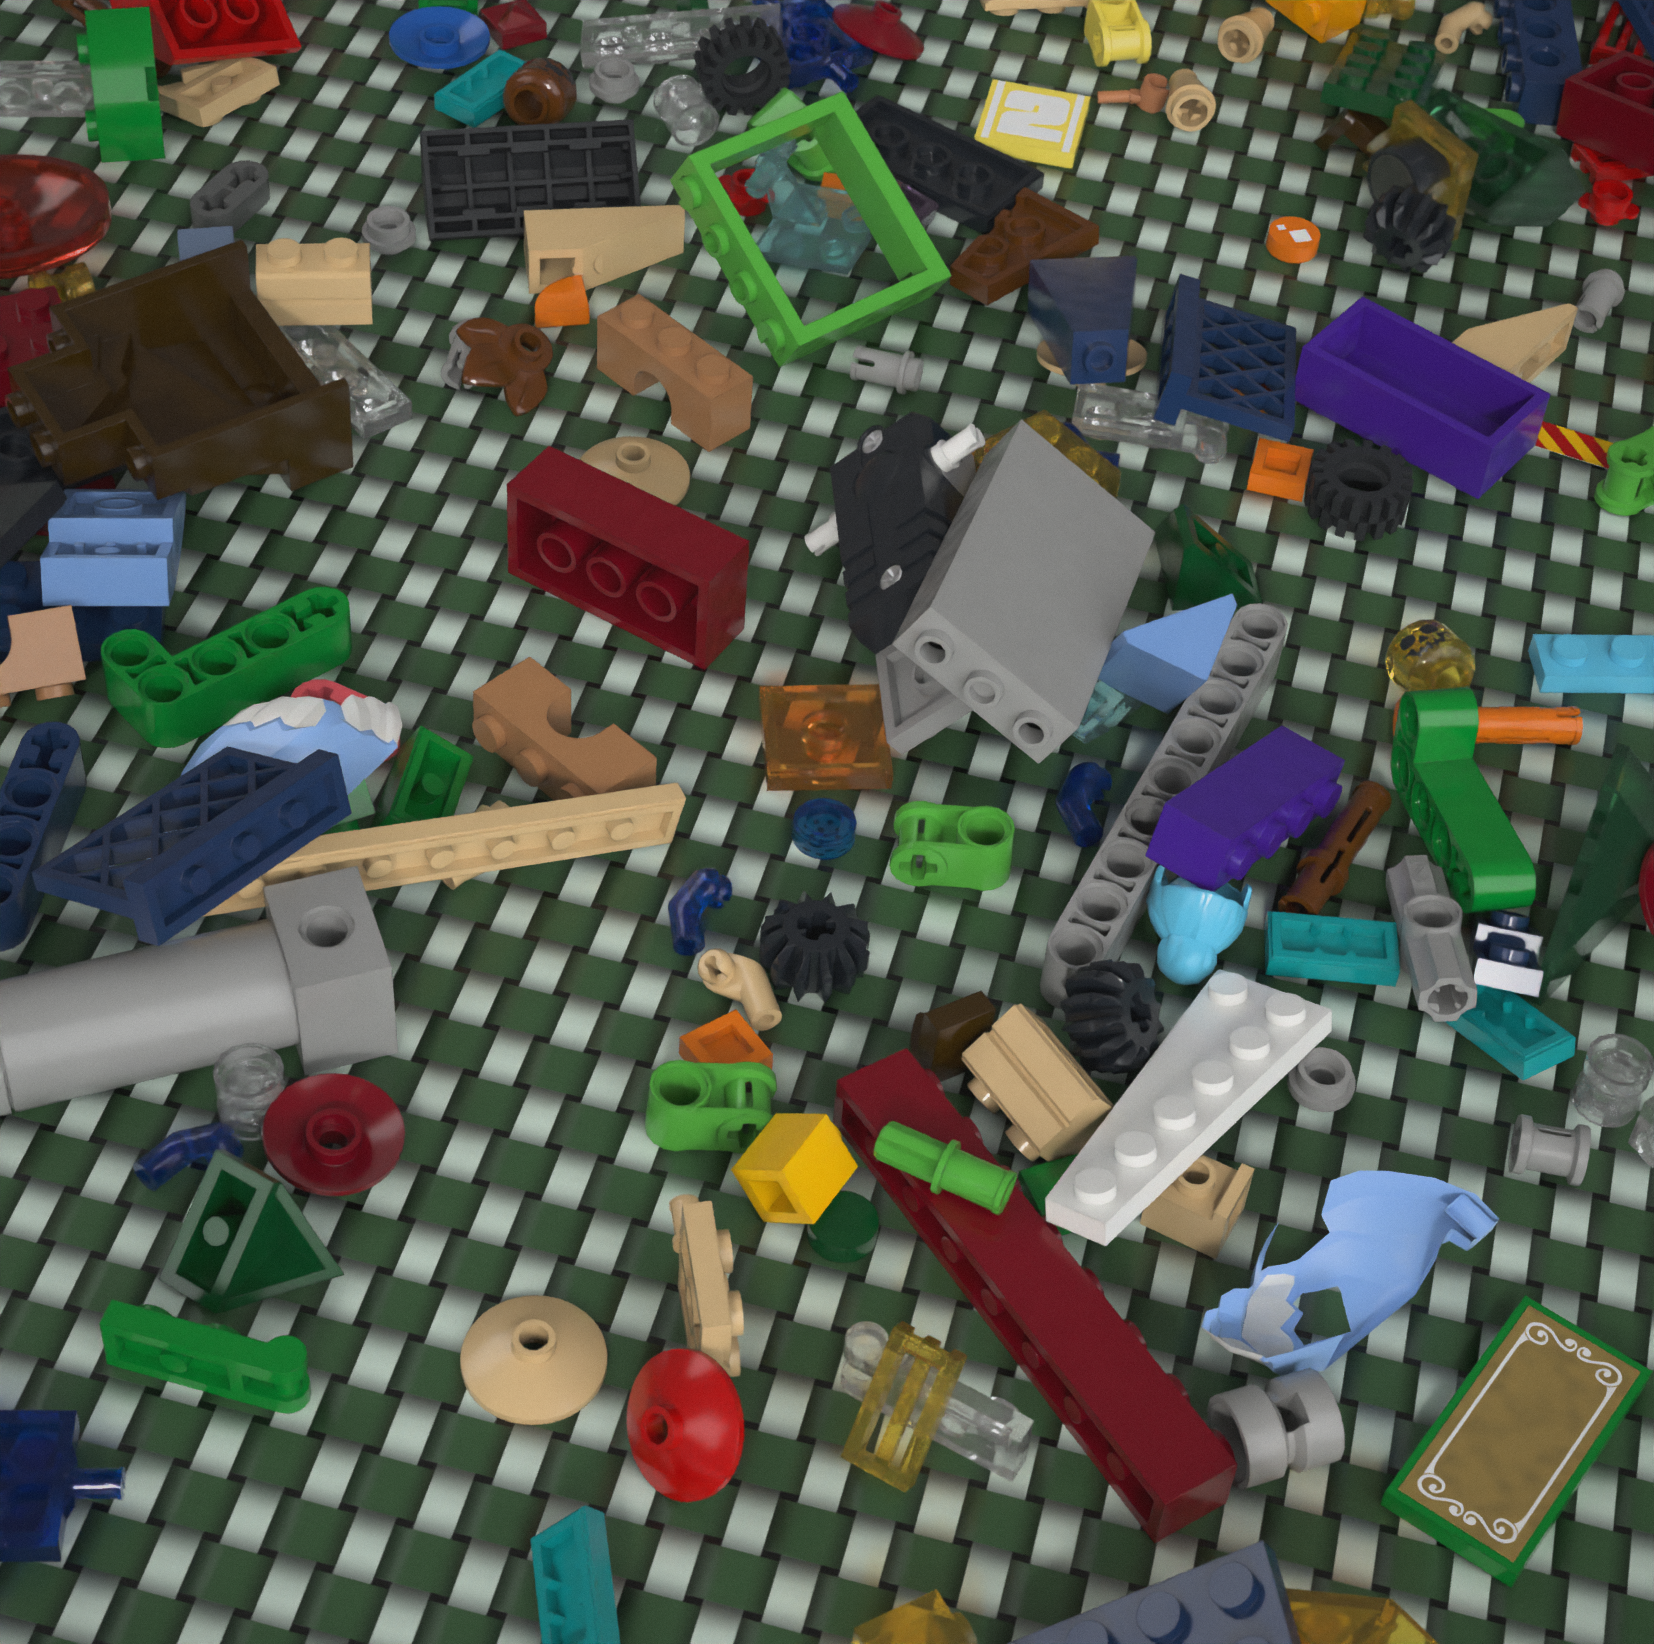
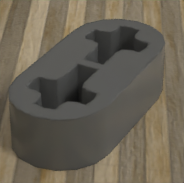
[190,160,270,233]

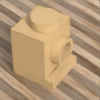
[1140,1154,1255,1259]

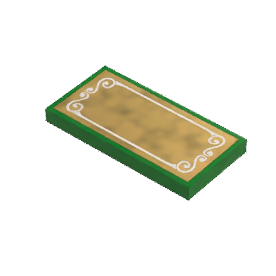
[1380,1295,1653,1588]

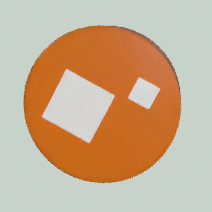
[1266,216,1321,264]

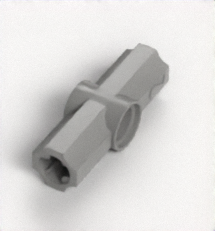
[1386,855,1477,1022]

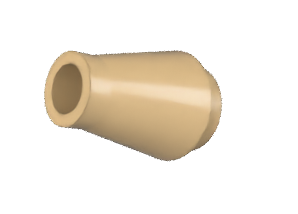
[1218,7,1274,63]
[1166,69,1216,132]

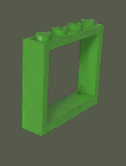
[670,91,952,368]

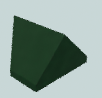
[1154,503,1262,611]
[159,1149,345,1313]

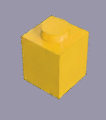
[731,1113,858,1224]

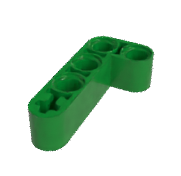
[101,587,352,748]
[1390,686,1536,913]

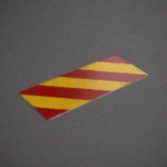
[1535,421,1613,469]

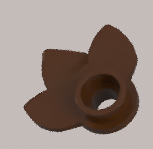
[456,317,553,417]

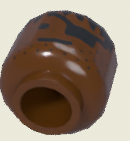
[503,58,577,125]

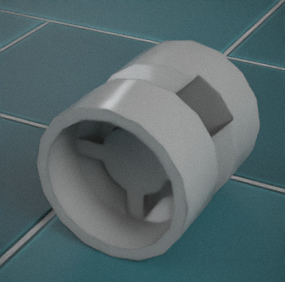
[1207,1368,1345,1490]

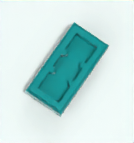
[434,49,526,128]
[1264,911,1400,987]
[1445,984,1576,1081]
[530,1505,621,1644]

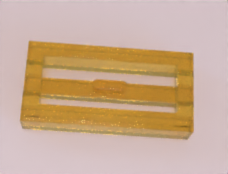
[841,1321,968,1492]

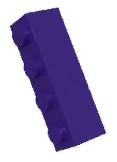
[1145,725,1346,892]

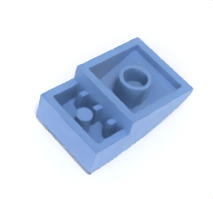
[40,489,186,606]

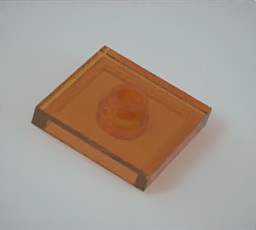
[758,684,893,791]

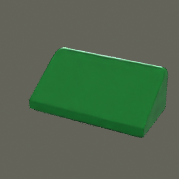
[370,725,474,828]

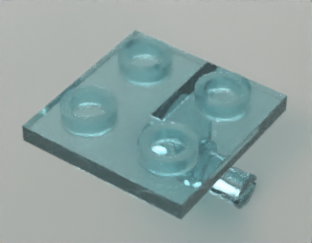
[744,139,873,275]

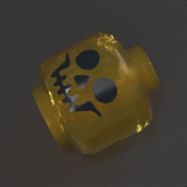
[1385,619,1476,693]

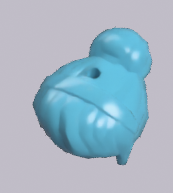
[1146,865,1252,985]

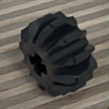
[1363,184,1457,273]
[759,891,870,1004]
[1060,959,1164,1074]

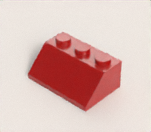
[109,0,302,65]

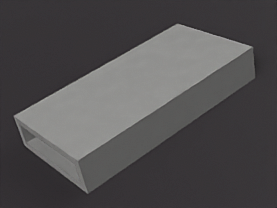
[892,419,1155,764]

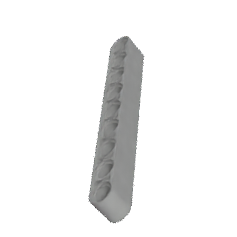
[1040,603,1288,1009]

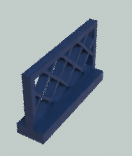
[1153,274,1296,442]
[31,746,352,946]

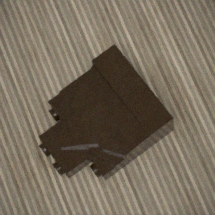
[4,240,354,500]

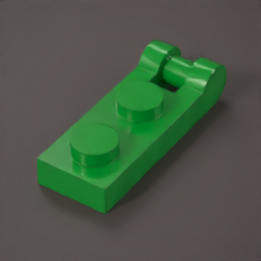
[99,1299,311,1414]

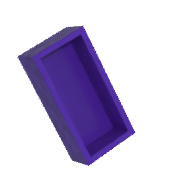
[1295,296,1551,499]

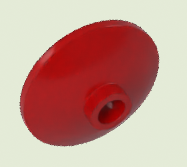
[627,1348,745,1502]

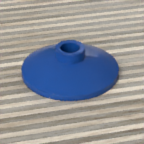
[389,6,490,69]

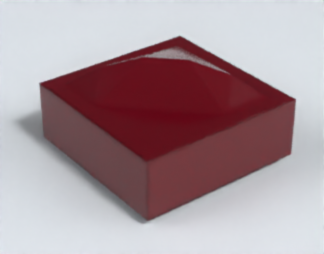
[480,0,547,50]

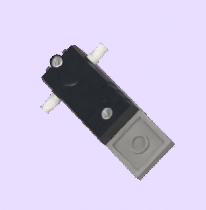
[805,411,985,755]

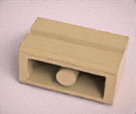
[256,238,373,326]
[961,1003,1114,1162]

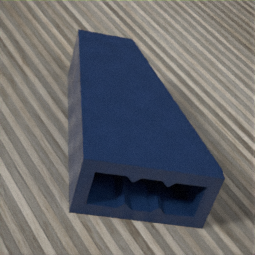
[1027,256,1137,385]

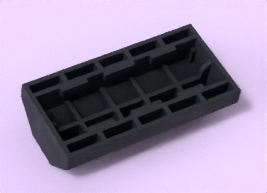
[420,119,641,242]

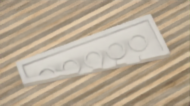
[1045,969,1332,1246]

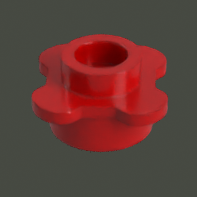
[718,169,777,216]
[1578,179,1639,226]

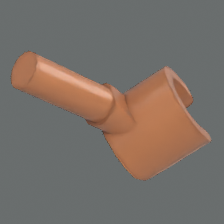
[1097,73,1169,114]

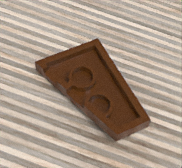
[950,187,1099,305]

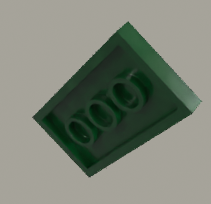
[1320,29,1447,126]

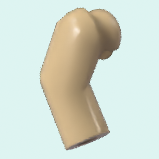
[1434,1,1493,54]
[697,948,782,1031]

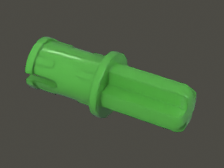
[873,1121,1017,1215]

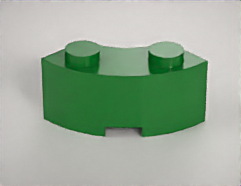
[76,7,165,163]

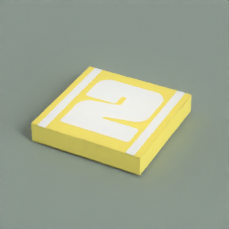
[974,79,1091,169]

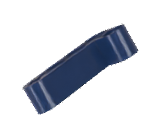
[0,722,87,952]

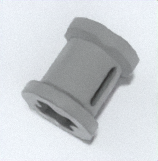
[1508,1114,1591,1186]

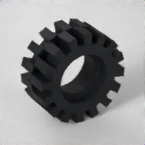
[694,15,791,116]
[1304,439,1414,541]

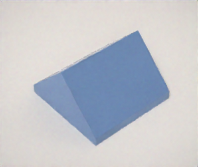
[1097,594,1237,714]

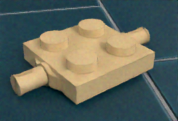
[669,1194,744,1377]

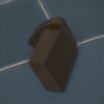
[1313,108,1402,158]
[909,990,996,1082]

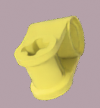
[1084,0,1151,67]

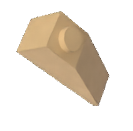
[1452,303,1578,383]

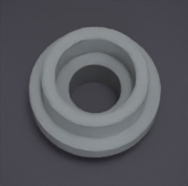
[589,58,640,104]
[362,206,416,255]
[1287,1047,1356,1112]

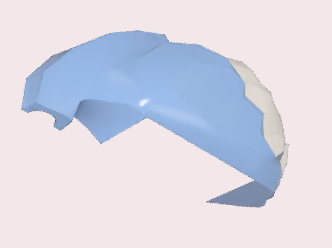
[148,694,402,859]
[1201,1171,1499,1375]

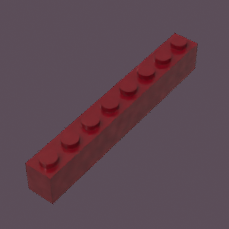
[833,1048,1238,1543]

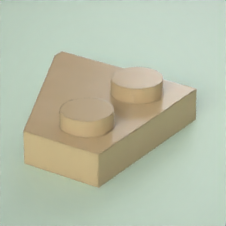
[158,57,280,128]

